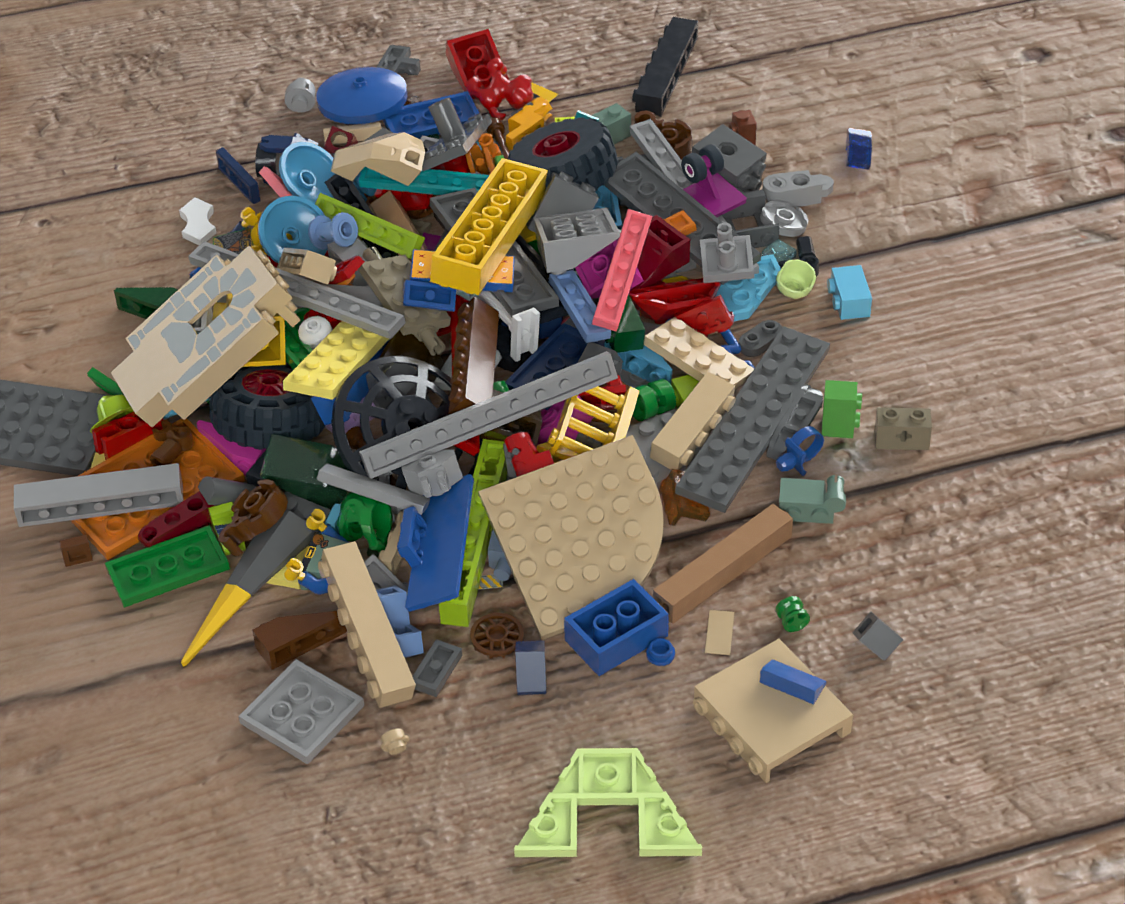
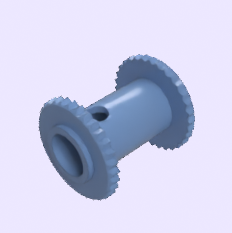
[308,212,358,250]

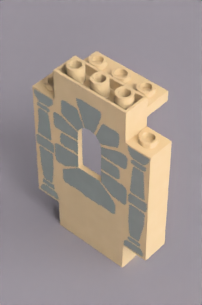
[111,246,300,427]

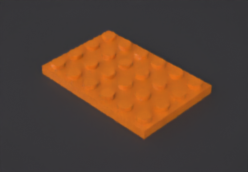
[70,418,245,560]

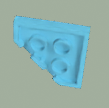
[715,254,781,322]

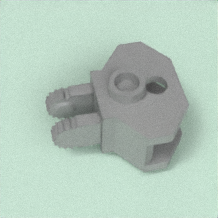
[402,450,463,498]

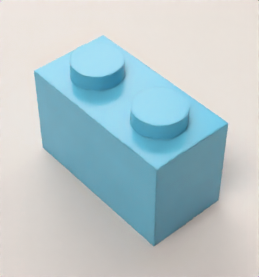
[827,265,872,320]

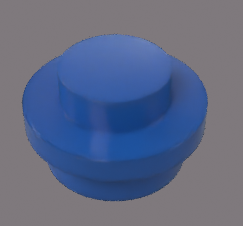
[646,638,675,666]

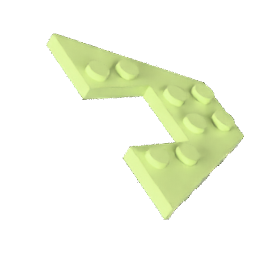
[514,748,702,857]

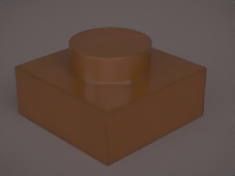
[59,534,93,567]

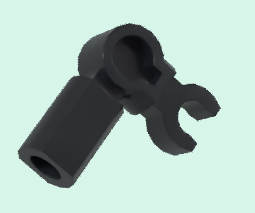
[779,236,819,277]

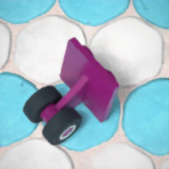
[681,144,747,217]

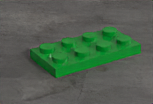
[105,525,230,608]

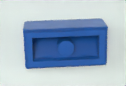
[403,280,456,312]
[760,659,827,705]

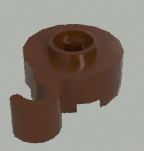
[634,111,693,161]
[218,479,288,556]

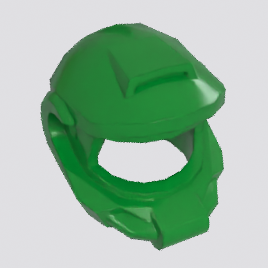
[337,492,392,553]

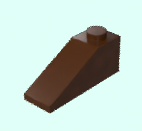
[252,611,347,670]

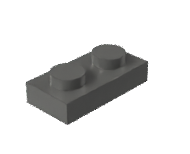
[412,639,462,697]

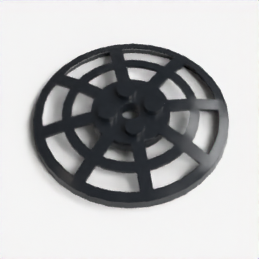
[331,356,483,490]

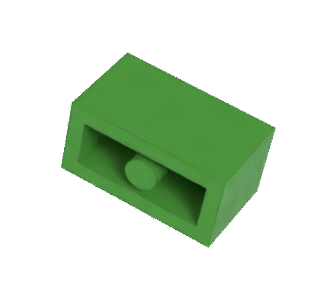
[821,380,862,438]

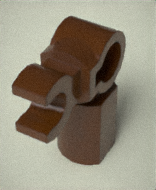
[150,420,194,466]

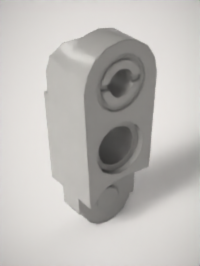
[762,170,834,208]

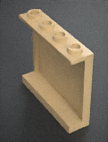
[693,639,853,783]

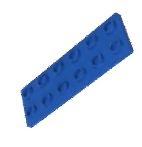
[397,474,474,612]

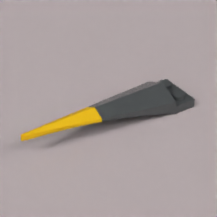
[181,492,331,667]

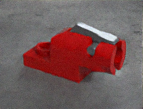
[503,432,554,479]

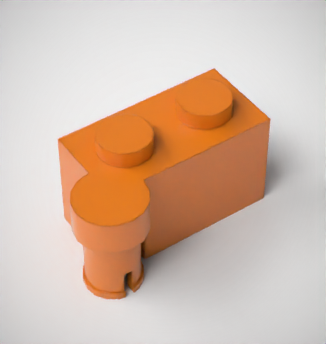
[465,133,501,175]

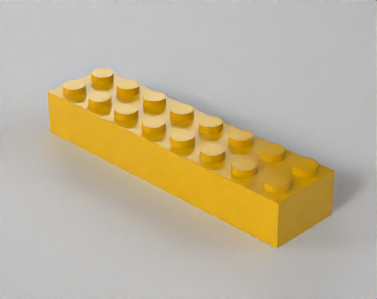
[430,158,548,295]

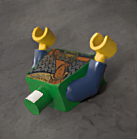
[213,207,263,254]

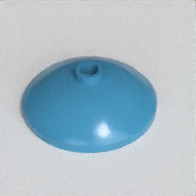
[279,142,335,204]
[258,196,328,264]

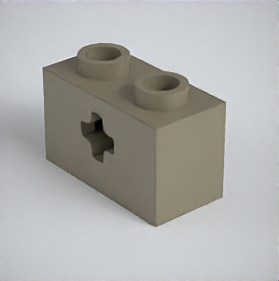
[875,407,932,450]

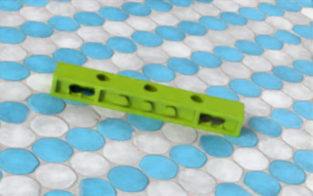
[439,439,507,627]

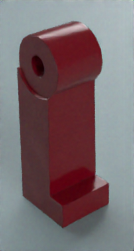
[138,491,214,548]

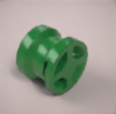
[775,596,810,632]

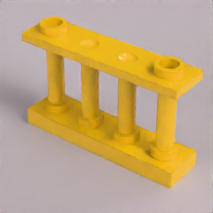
[547,386,639,457]

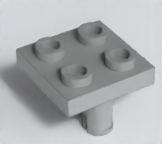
[700,223,754,283]

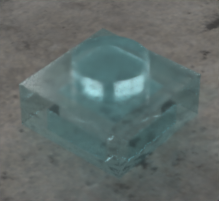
[762,239,797,264]

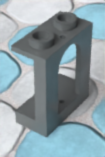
[722,189,780,248]

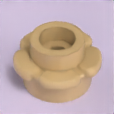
[381,729,409,755]

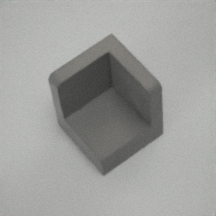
[852,611,903,660]

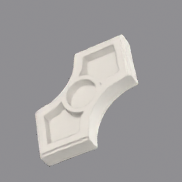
[179,197,217,245]

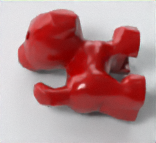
[465,57,534,120]

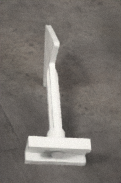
[456,289,540,362]

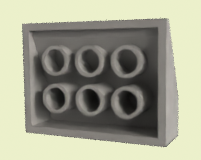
[534,208,620,275]

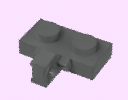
[376,45,421,75]

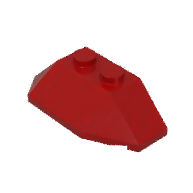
[629,278,721,324]

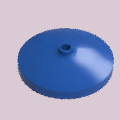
[316,67,408,124]

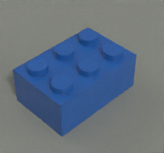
[564,579,669,676]

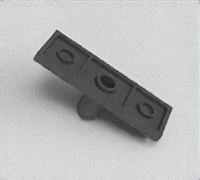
[422,98,492,171]

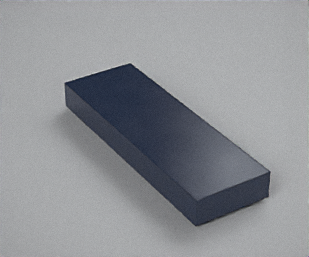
[216,147,261,204]

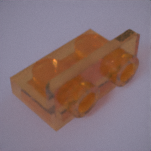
[660,469,711,526]

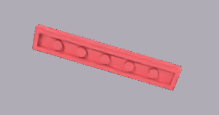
[592,209,652,332]

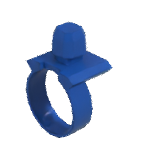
[776,426,824,476]

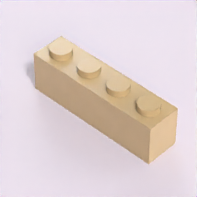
[277,248,337,285]
[650,371,736,473]

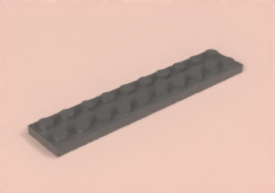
[675,326,830,513]

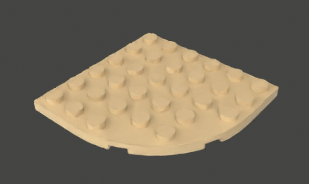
[479,435,664,641]

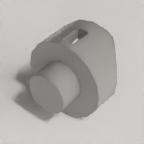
[284,78,316,113]

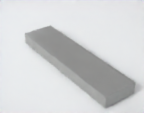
[317,464,430,515]

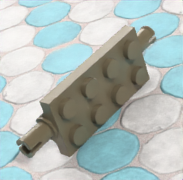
[359,247,451,355]

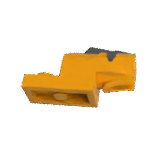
[506,97,552,152]

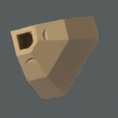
[331,132,425,186]

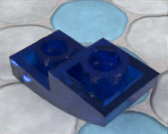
[846,128,872,170]

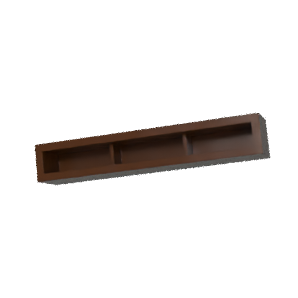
[449,296,499,414]

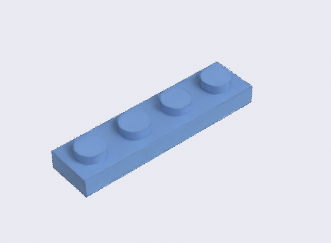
[549,270,611,343]

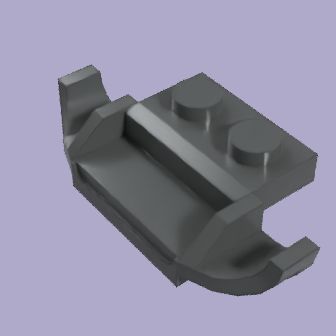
[766,384,823,460]

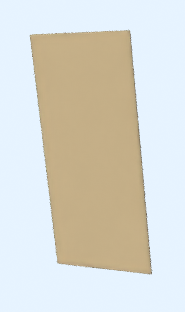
[705,610,734,655]

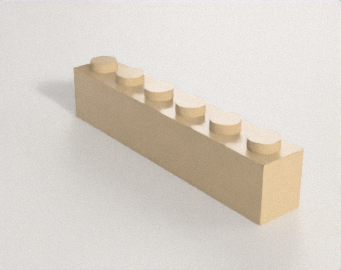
[318,542,416,708]

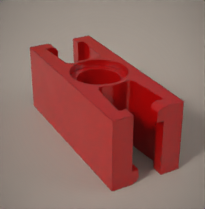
[92,411,164,460]

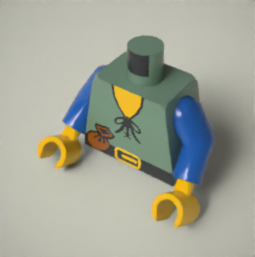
[284,509,349,595]

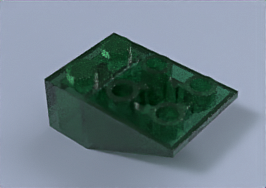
[260,434,349,510]

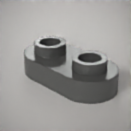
[739,320,782,357]

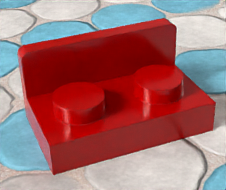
[674,295,734,338]

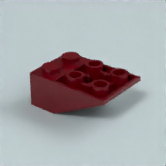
[631,215,691,290]

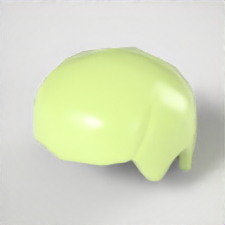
[776,259,816,299]

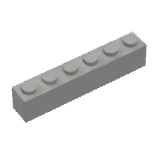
[14,463,184,527]

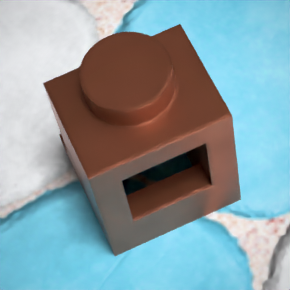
[729,110,757,146]

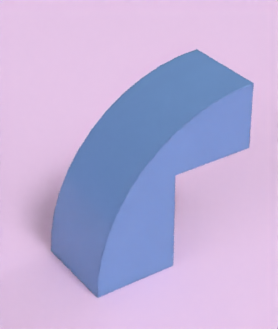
[376,585,424,658]

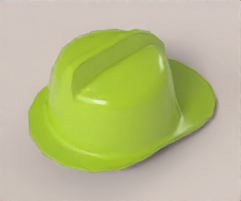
[90,394,134,433]

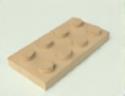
[644,317,754,390]

